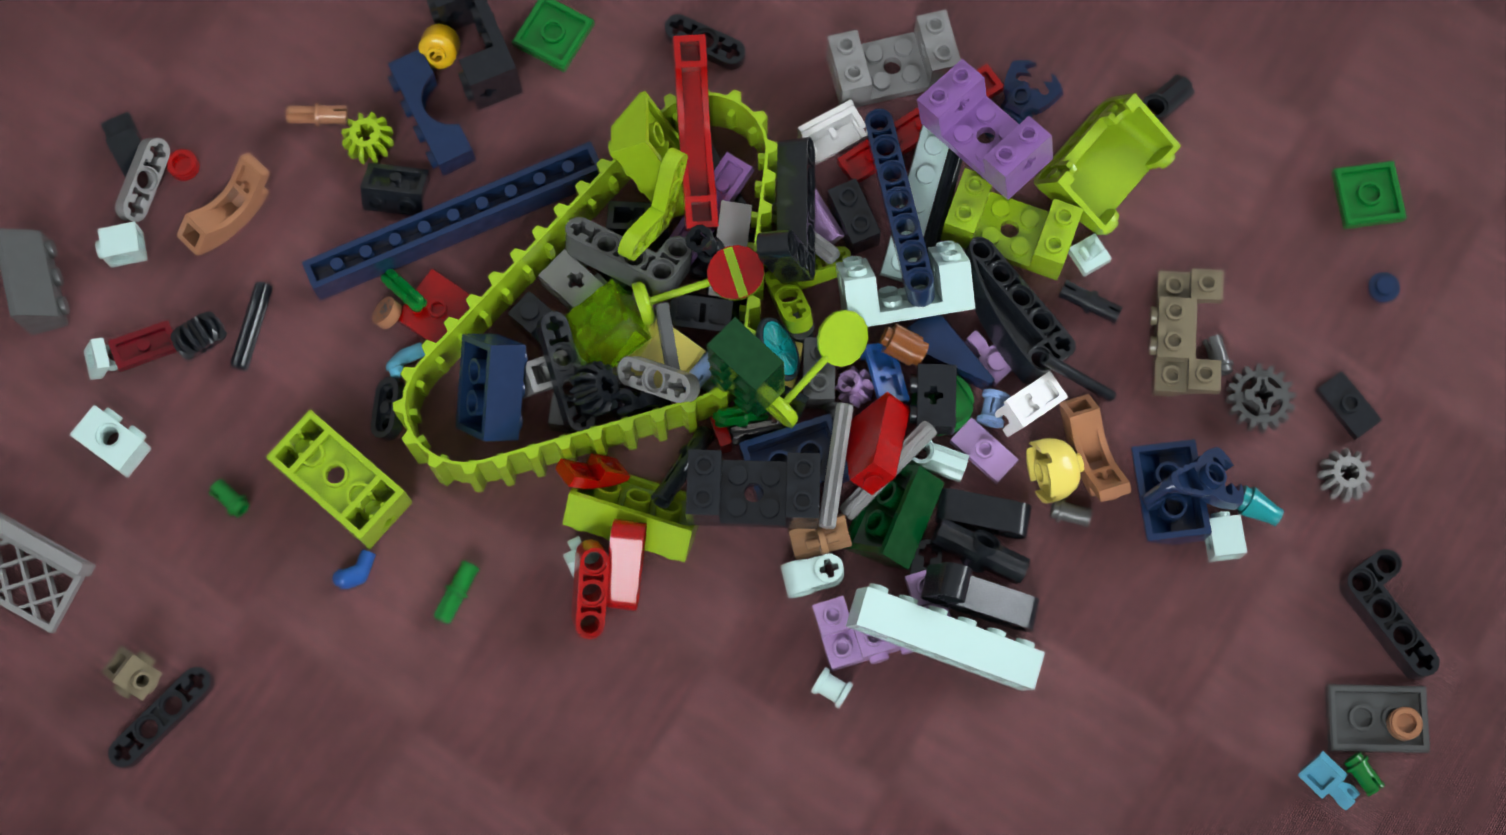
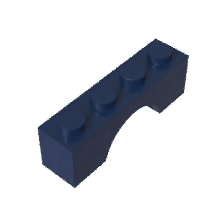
[387,50,476,176]

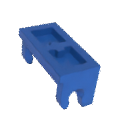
[860,343,910,404]

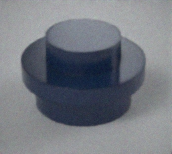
[1367,272,1400,303]

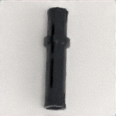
[651,426,715,509]

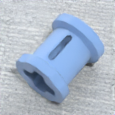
[976,389,1010,428]

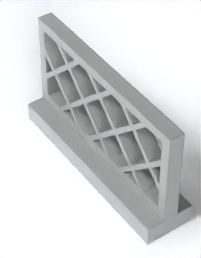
[0,512,96,633]

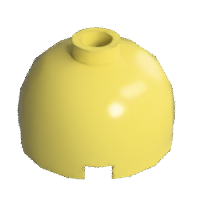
[1026,438,1084,504]

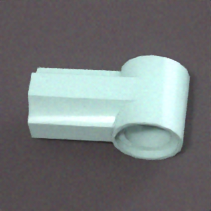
[908,440,969,482]

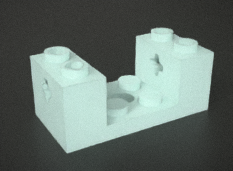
[836,241,975,327]

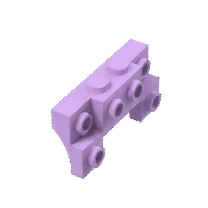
[812,570,951,672]

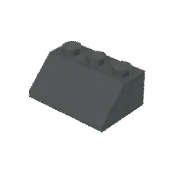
[0,228,70,335]

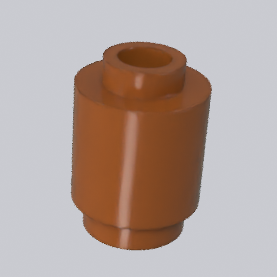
[879,323,929,366]

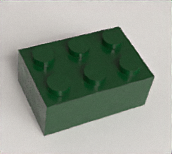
[707,317,785,417]

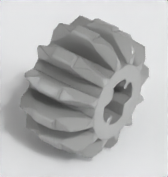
[1317,448,1375,503]

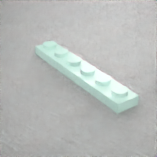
[879,125,949,282]

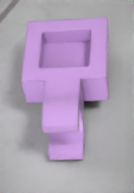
[964,330,1012,387]

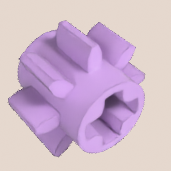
[835,366,874,408]

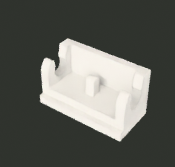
[797,99,867,165]
[995,371,1068,437]

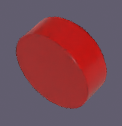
[167,149,200,181]

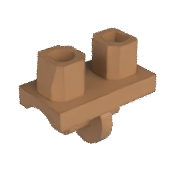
[788,513,852,560]

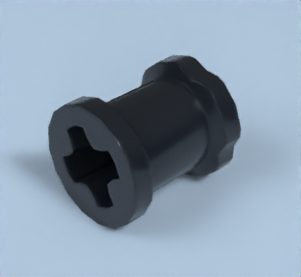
[685,225,725,264]

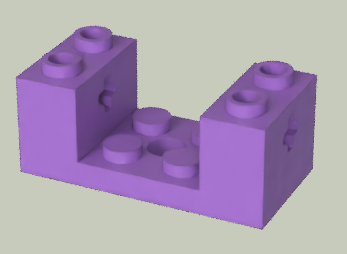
[917,59,1053,200]

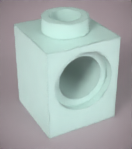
[95,221,148,268]
[1205,511,1247,562]

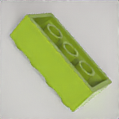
[608,91,684,218]
[562,474,699,563]

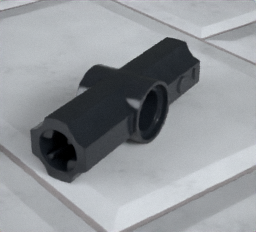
[930,518,1030,584]

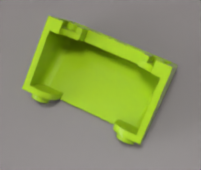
[1033,93,1181,235]

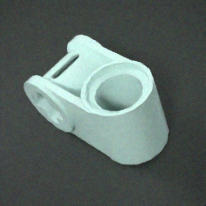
[780,554,844,598]

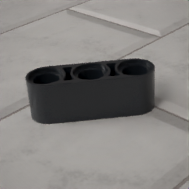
[935,488,1032,539]

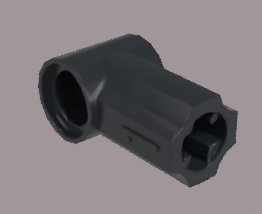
[1143,74,1195,124]

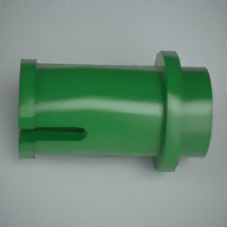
[208,478,250,518]
[1344,752,1385,797]

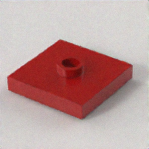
[398,269,470,343]

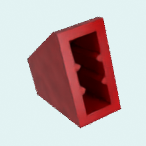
[846,391,910,495]

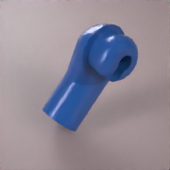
[332,550,376,589]

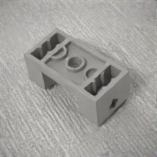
[826,9,961,108]

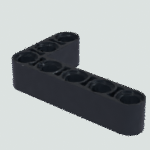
[756,136,815,284]

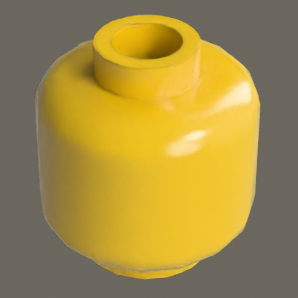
[418,24,460,69]

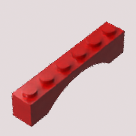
[672,34,719,231]

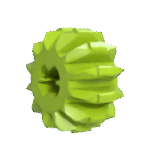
[341,111,394,165]

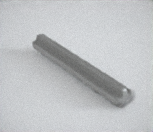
[818,403,853,529]
[840,421,937,520]

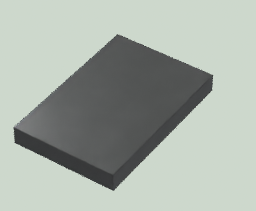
[1325,684,1430,753]

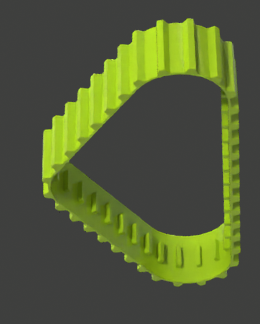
[393,89,777,492]

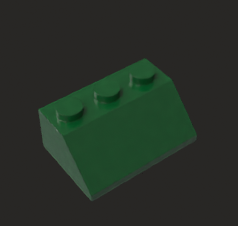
[844,464,944,570]

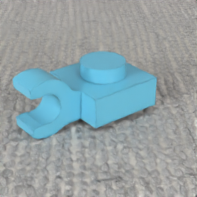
[1298,751,1360,810]

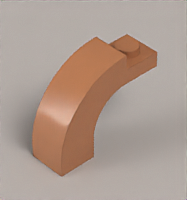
[176,152,270,256]
[1059,394,1131,502]

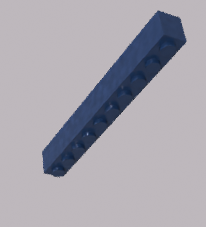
[302,141,599,301]

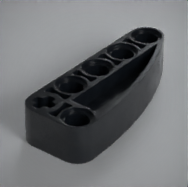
[964,237,1076,385]

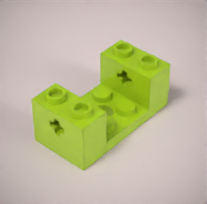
[941,168,1084,280]
[266,409,413,550]

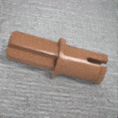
[285,103,348,127]

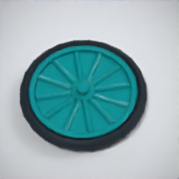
[756,317,800,381]

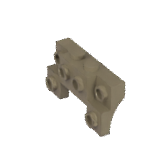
[1148,268,1224,397]

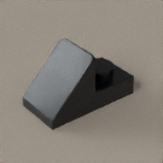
[100,111,153,178]

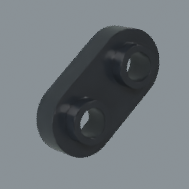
[371,377,405,441]

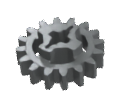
[1225,363,1297,433]

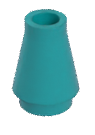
[1236,485,1284,526]

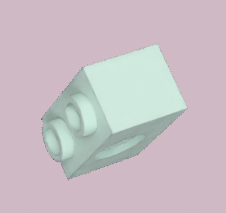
[70,405,152,478]

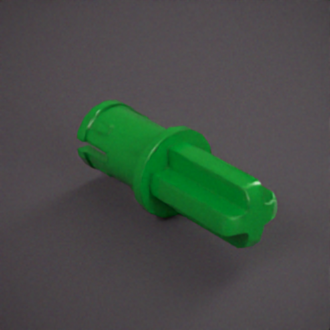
[712,403,769,428]
[434,560,480,624]

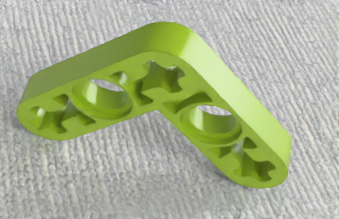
[618,147,688,261]
[765,246,851,334]

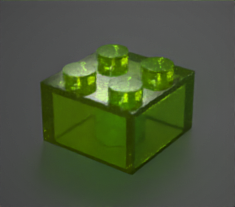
[565,279,652,368]

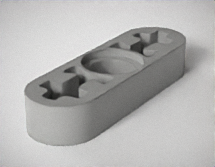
[115,138,170,222]
[617,356,700,403]

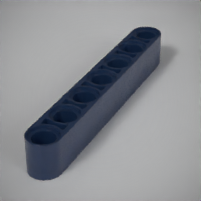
[865,109,935,307]

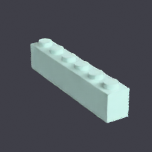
[846,583,1045,691]

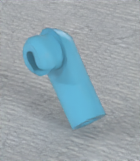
[386,342,425,379]

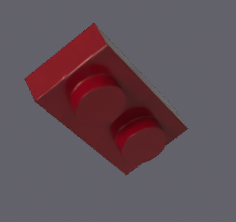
[107,320,177,372]

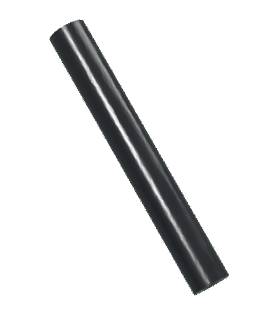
[1040,353,1116,402]

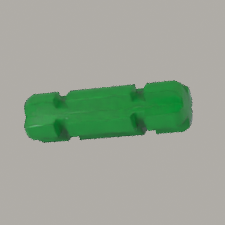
[381,269,427,312]

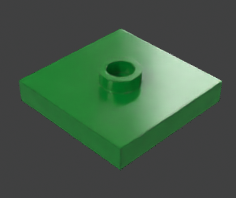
[512,0,595,73]
[1331,161,1407,230]

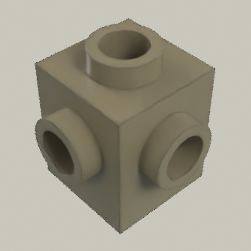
[101,645,163,701]

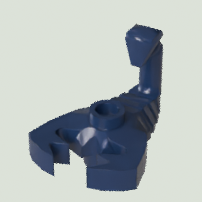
[984,60,1064,142]
[1141,446,1244,511]

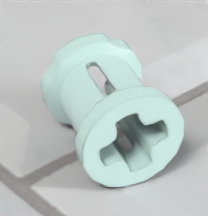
[811,667,854,709]

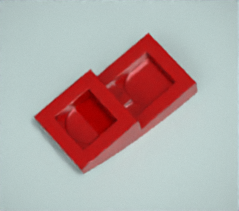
[555,453,630,489]

